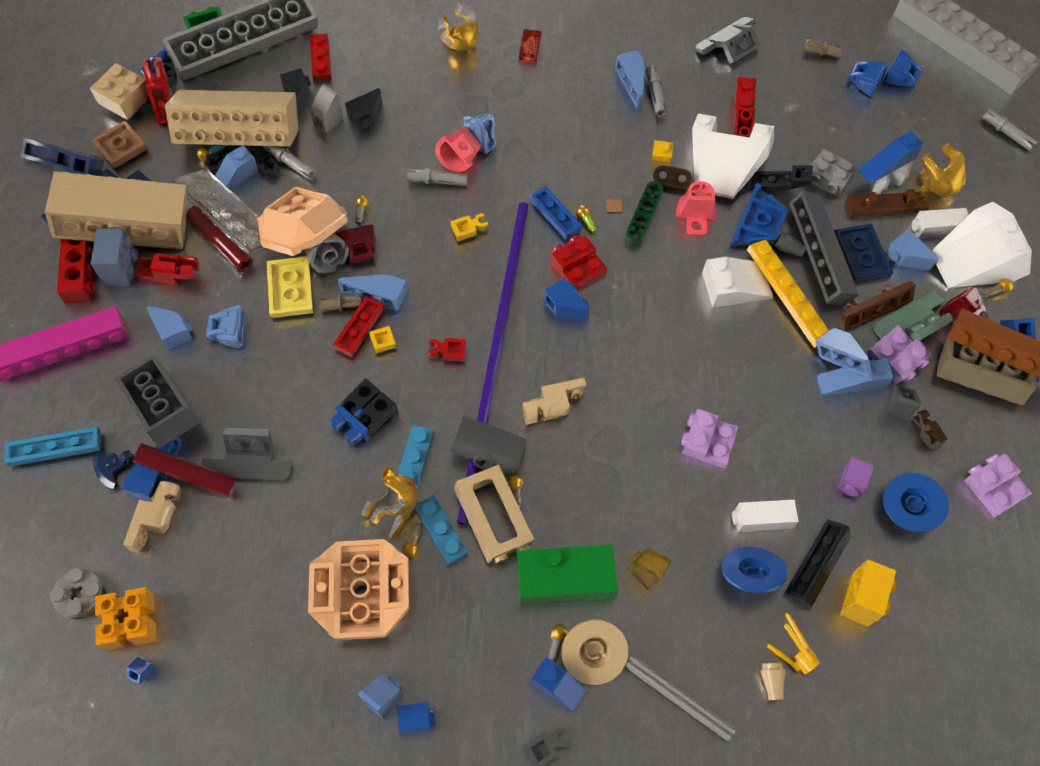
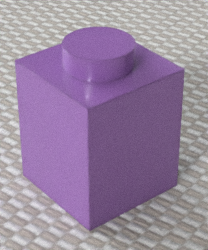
[838,457,874,497]

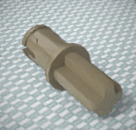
[805,39,843,58]
[319,294,362,312]

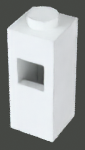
[912,208,969,239]
[732,500,799,532]

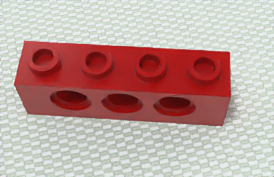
[57,239,95,304]

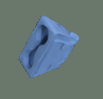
[463,114,496,155]
[206,305,246,349]

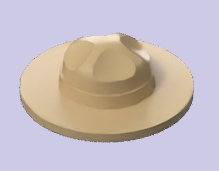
[561,619,628,685]

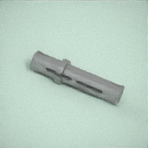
[645,65,667,117]
[982,108,1038,151]
[264,146,316,180]
[407,169,467,186]

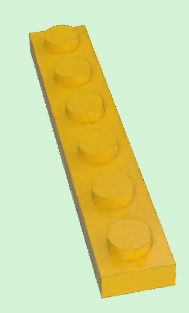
[747,240,829,348]

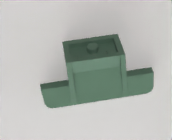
[873,291,953,341]

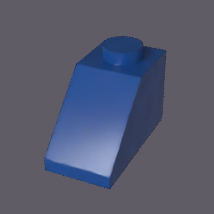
[531,657,586,713]

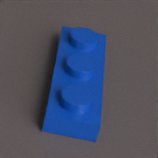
[530,186,582,240]

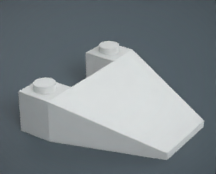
[692,114,774,199]

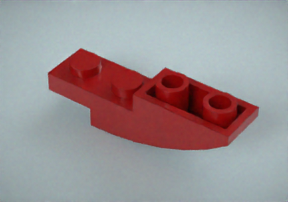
[732,77,757,138]

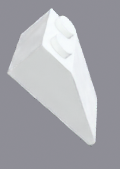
[702,257,773,308]

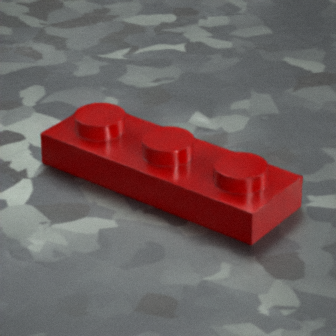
[309,33,332,81]
[333,296,385,357]

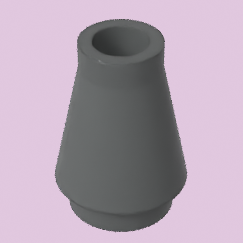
[774,232,806,257]

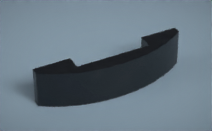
[742,165,813,191]

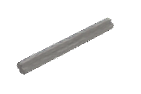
[625,655,735,741]

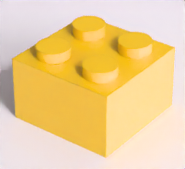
[840,559,897,627]

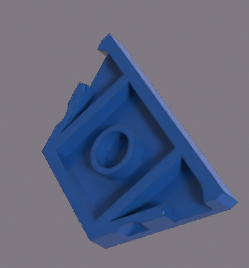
[731,183,788,245]

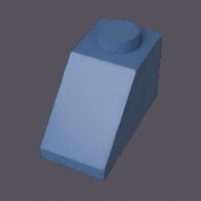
[214,145,259,192]
[886,230,939,271]
[146,306,192,351]
[358,674,403,719]

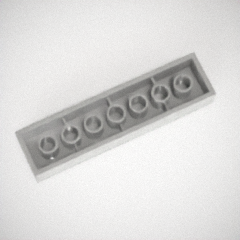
[163,0,318,81]
[893,0,1040,95]

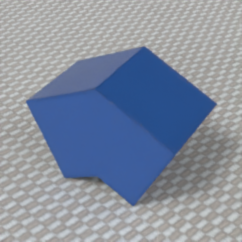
[126,657,156,684]

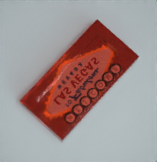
[519,29,542,63]

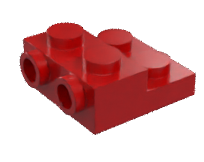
[550,235,608,289]

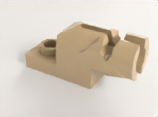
[522,378,586,425]
[123,481,182,553]

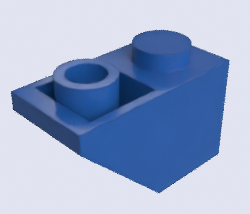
[544,278,590,320]

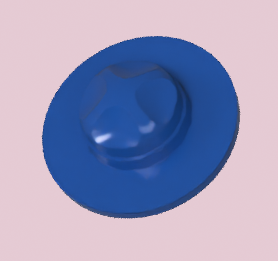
[883,473,949,533]
[721,547,787,593]

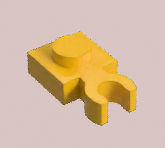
[450,213,488,241]

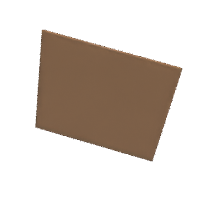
[606,199,622,213]

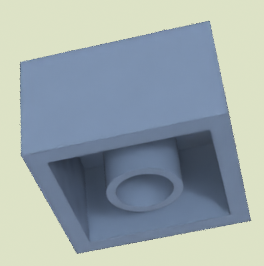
[91,228,138,287]

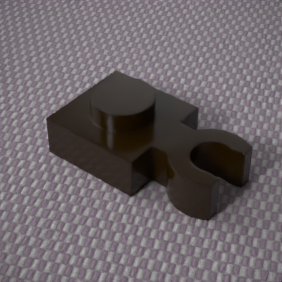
[913,409,948,451]

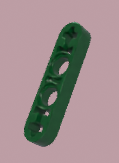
[625,181,663,247]

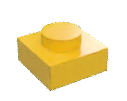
[652,140,673,163]
[369,326,396,354]

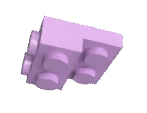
[867,325,932,384]
[680,409,738,469]
[964,453,1033,518]

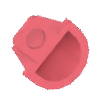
[435,126,482,173]
[676,181,717,236]

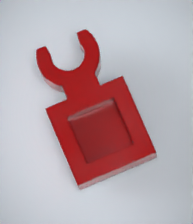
[428,338,466,362]

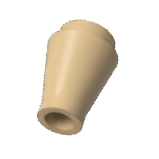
[760,663,785,700]

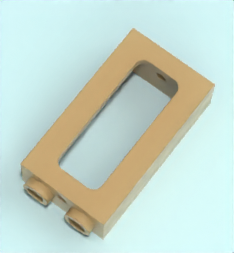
[454,465,534,564]

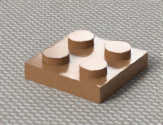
[91,121,148,168]

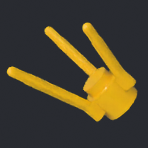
[767,613,820,674]

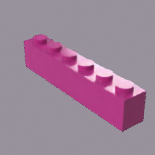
[0,306,129,381]

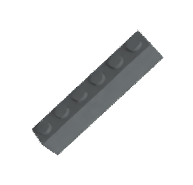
[789,191,859,306]

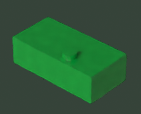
[517,544,618,605]

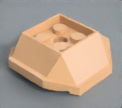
[257,187,348,256]
[308,539,409,640]

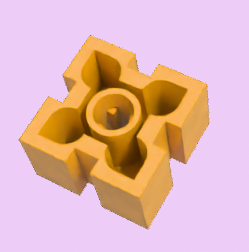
[95,587,156,652]

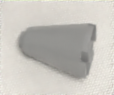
[305,233,349,274]

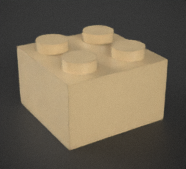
[90,63,149,120]

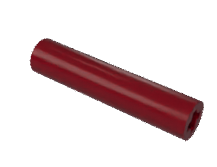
[186,205,253,272]
[133,443,236,498]

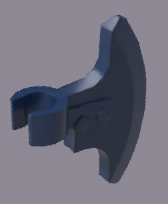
[93,450,135,489]

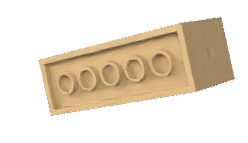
[165,90,299,146]
[45,172,189,249]

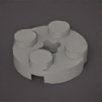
[49,568,103,619]

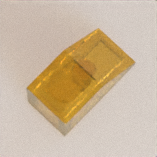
[628,548,672,590]

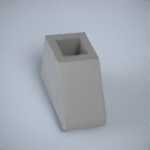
[310,84,343,133]

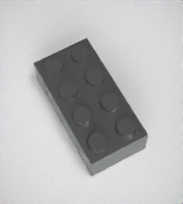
[115,355,200,448]

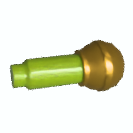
[576,205,597,233]

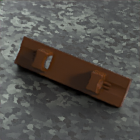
[846,189,930,217]
[840,281,916,331]

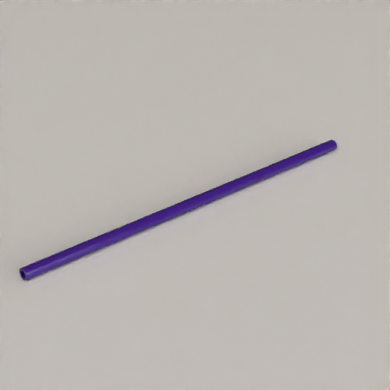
[457,202,528,526]

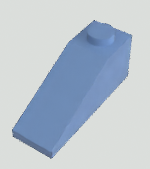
[615,50,646,109]
[338,274,408,312]
[816,328,872,378]
[817,359,893,396]

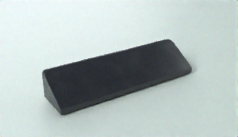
[784,519,852,610]

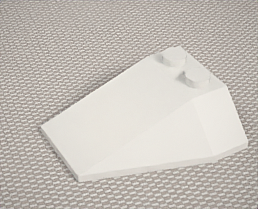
[931,202,1032,289]

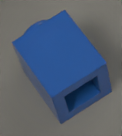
[397,702,435,736]

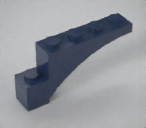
[20,138,104,176]

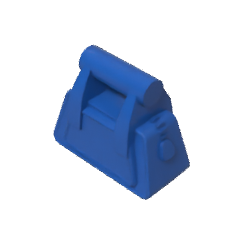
[882,50,923,87]
[848,61,888,97]

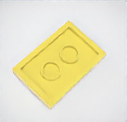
[267,256,314,318]

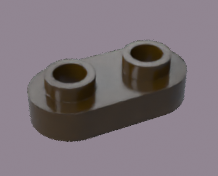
[653,165,692,189]

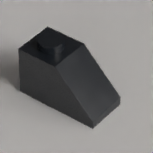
[280,68,311,114]
[345,88,382,131]

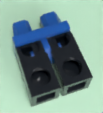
[330,378,398,446]

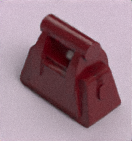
[336,224,376,264]
[940,286,989,320]

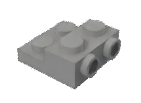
[812,149,858,196]

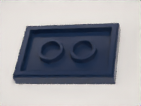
[834,223,893,283]

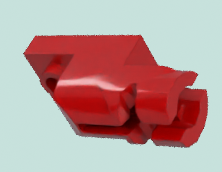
[142,57,172,124]
[134,253,199,285]

